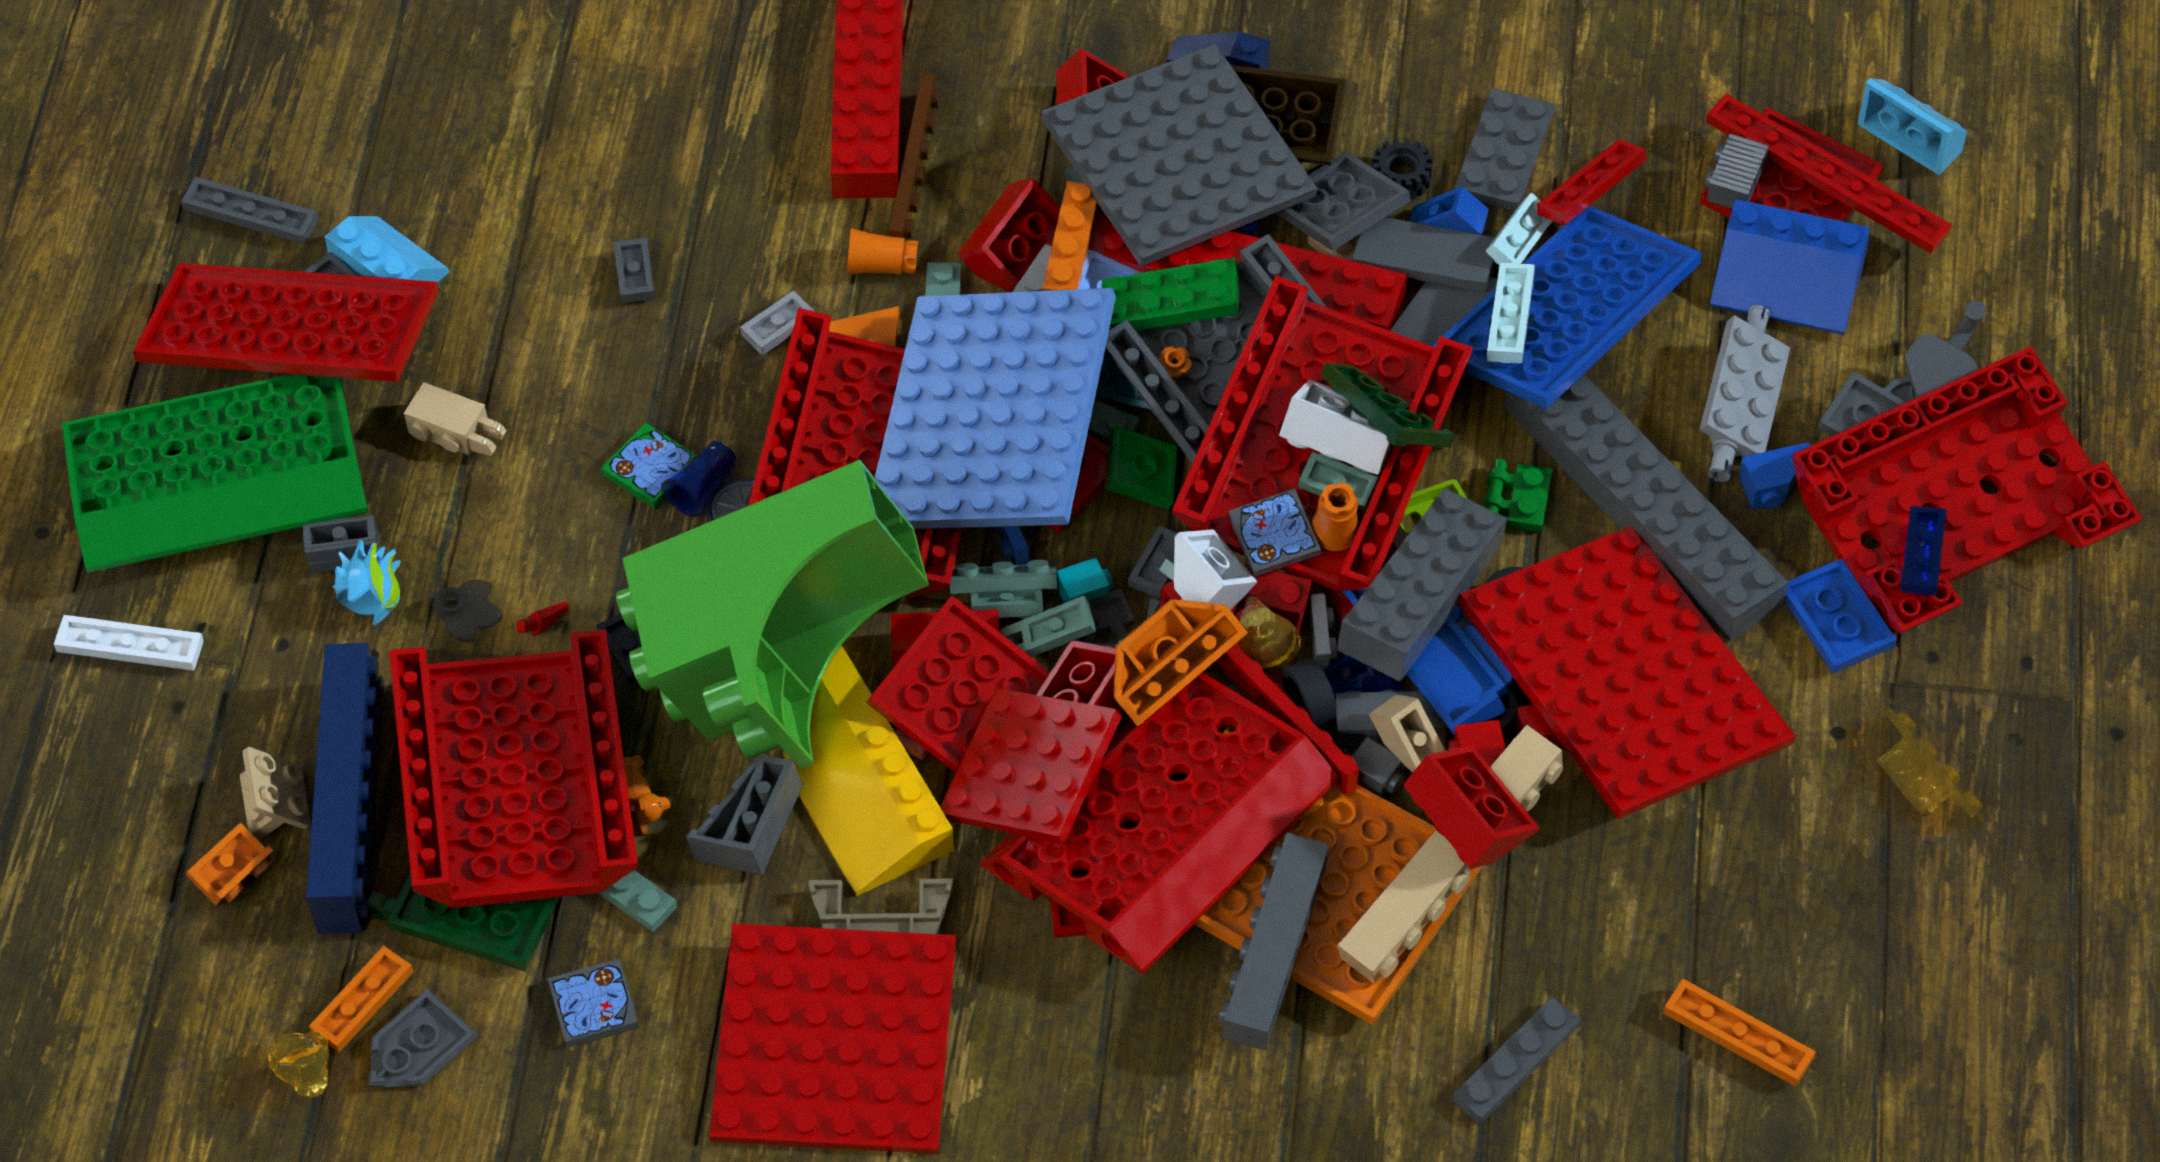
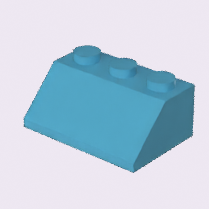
[1857,78,1967,175]
[324,216,449,283]

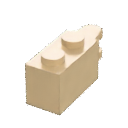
[404,382,507,456]

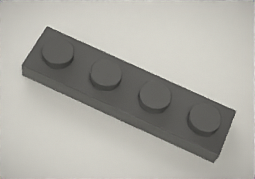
[181,177,319,244]
[1452,997,1581,1125]

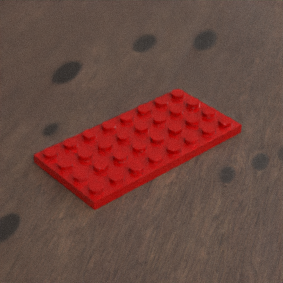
[133,263,439,382]

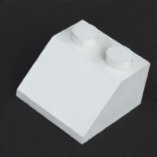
[1174,529,1257,611]

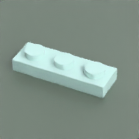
[1486,192,1552,265]

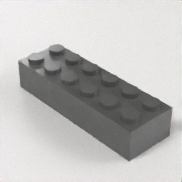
[1337,488,1507,681]

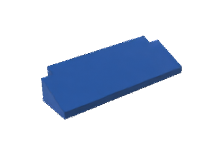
[1341,556,1513,735]

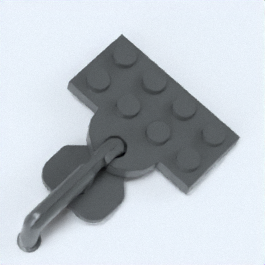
[1817,300,1986,436]

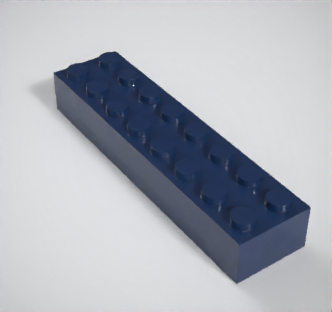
[306,643,384,934]

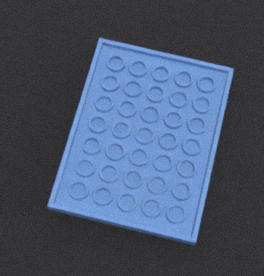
[875,288,1116,529]

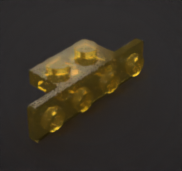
[1877,706,1986,824]

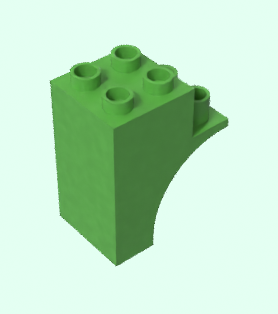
[616,460,929,769]

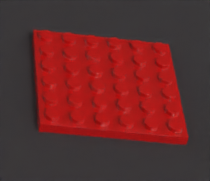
[709,923,957,1154]

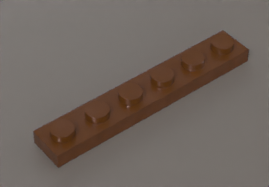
[889,74,941,241]

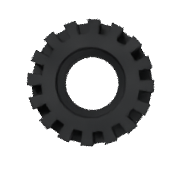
[1372,138,1433,200]

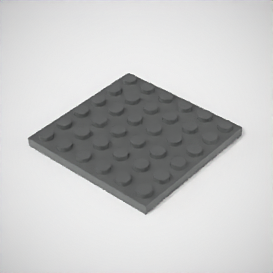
[1041,44,1318,266]

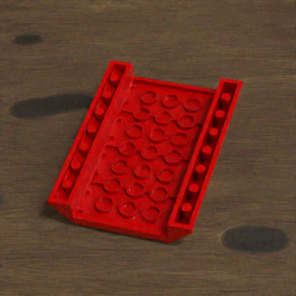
[1172,275,1473,591]
[748,308,963,598]
[389,630,638,908]

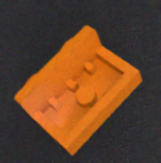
[185,822,274,906]

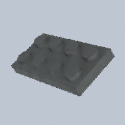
[1454,88,1556,211]

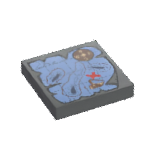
[1228,488,1321,577]
[547,958,639,1048]

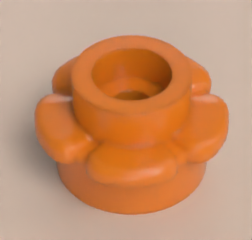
[1158,346,1192,379]

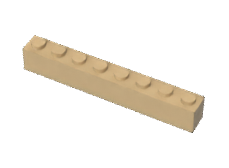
[1338,725,1563,984]

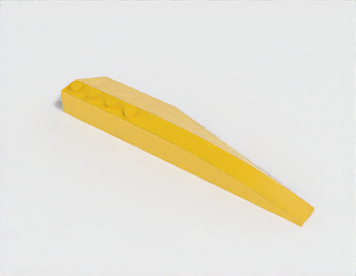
[782,645,955,897]

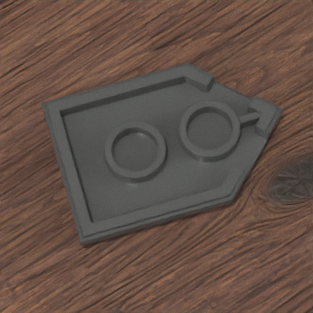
[369,989,479,1088]

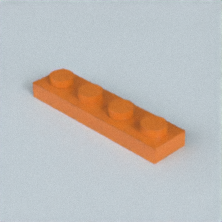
[1042,181,1098,291]
[1663,979,1816,1087]

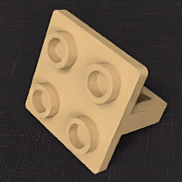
[240,747,311,840]

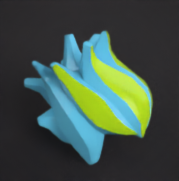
[332,540,401,626]

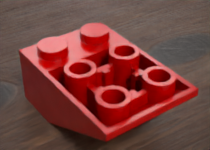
[1217,564,1316,684]

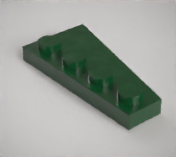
[1321,363,1455,447]

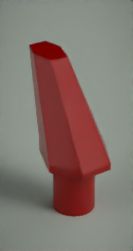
[516,601,569,637]

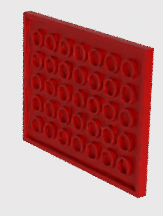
[1458,526,1796,819]

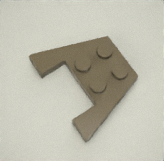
[808,878,954,934]

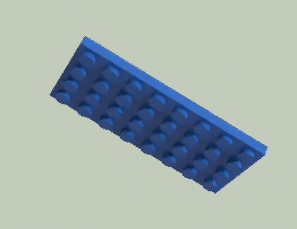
[1432,206,1701,409]

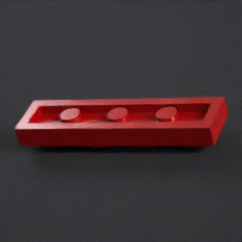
[1537,139,1646,226]

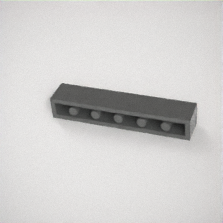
[1218,833,1330,1051]

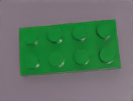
[1101,257,1239,331]

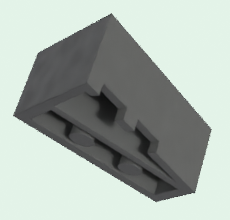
[686,754,803,875]

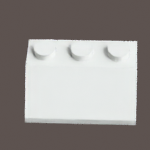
[1279,379,1394,475]

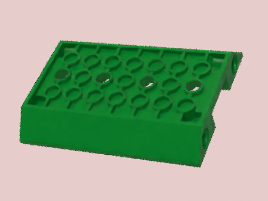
[62,374,368,573]

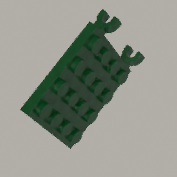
[367,872,560,972]

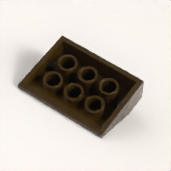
[1231,65,1346,166]

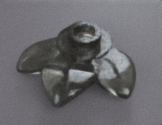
[433,580,503,642]

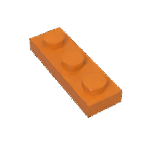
[309,945,414,1053]

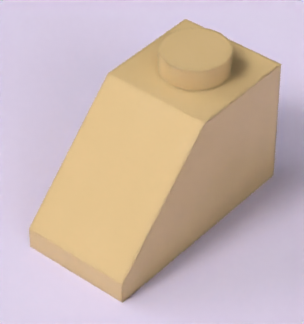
[1369,694,1445,773]

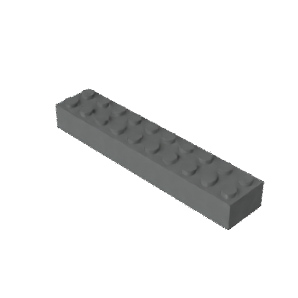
[1504,374,1789,642]

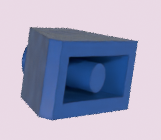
[1409,186,1489,235]
[1739,442,1810,510]

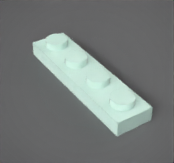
[1487,263,1535,363]

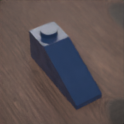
[1166,32,1271,70]

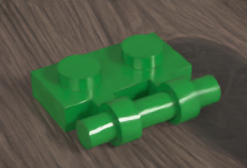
[1482,459,1552,534]

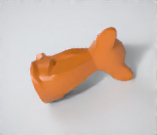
[623,755,671,835]

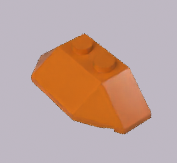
[1114,599,1248,726]

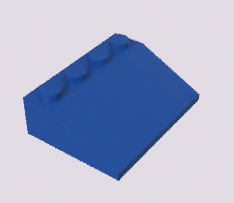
[1710,199,1870,335]

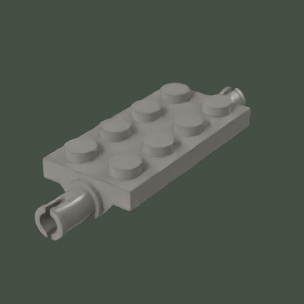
[1700,305,1790,482]

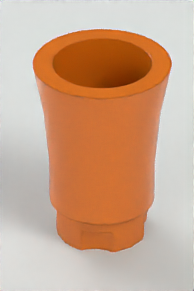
[847,228,918,275]
[1310,482,1360,551]

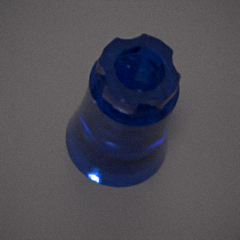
[662,441,737,517]

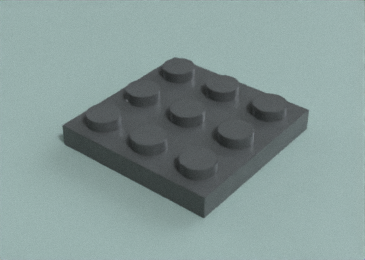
[1275,152,1411,251]

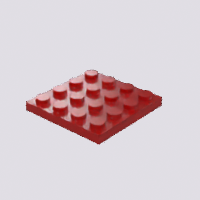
[1700,107,1885,222]
[866,595,1050,773]
[940,688,1122,844]

